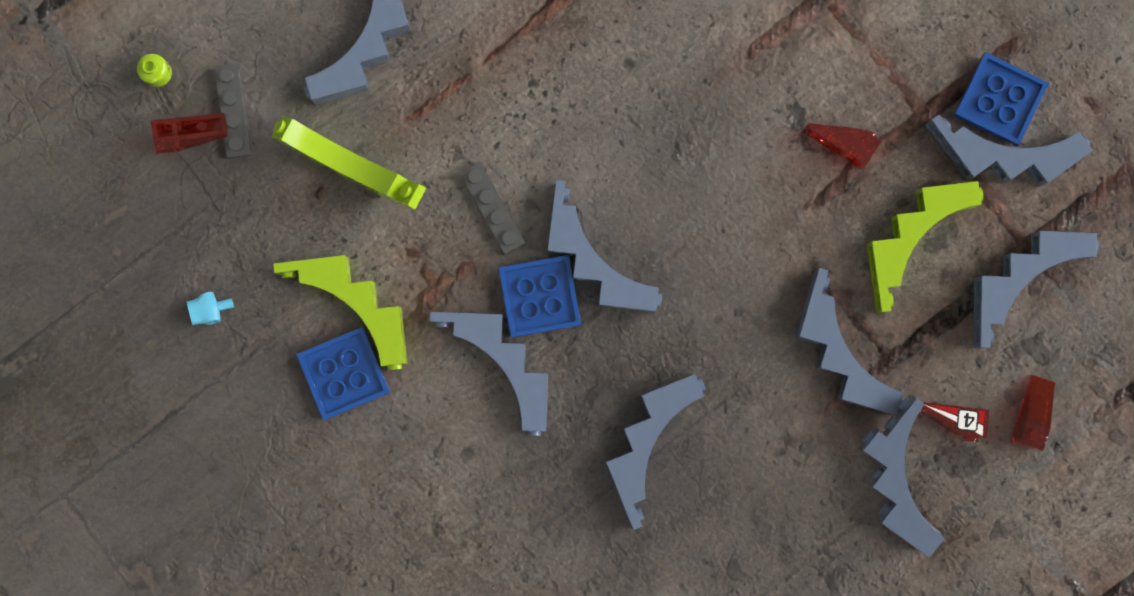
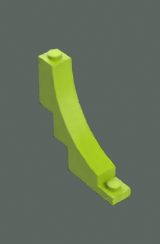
[271,116,426,209]
[867,181,983,314]
[273,255,408,371]

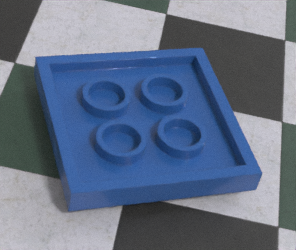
[953,52,1049,147]
[499,255,581,338]
[297,327,391,421]

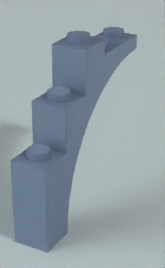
[861,395,944,558]

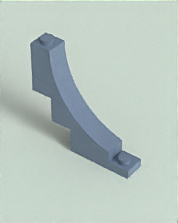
[304,0,410,105]
[925,115,1093,187]
[548,180,662,313]
[973,231,1100,349]
[795,268,904,416]
[430,312,548,436]
[606,374,706,530]

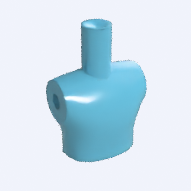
[187,292,234,325]

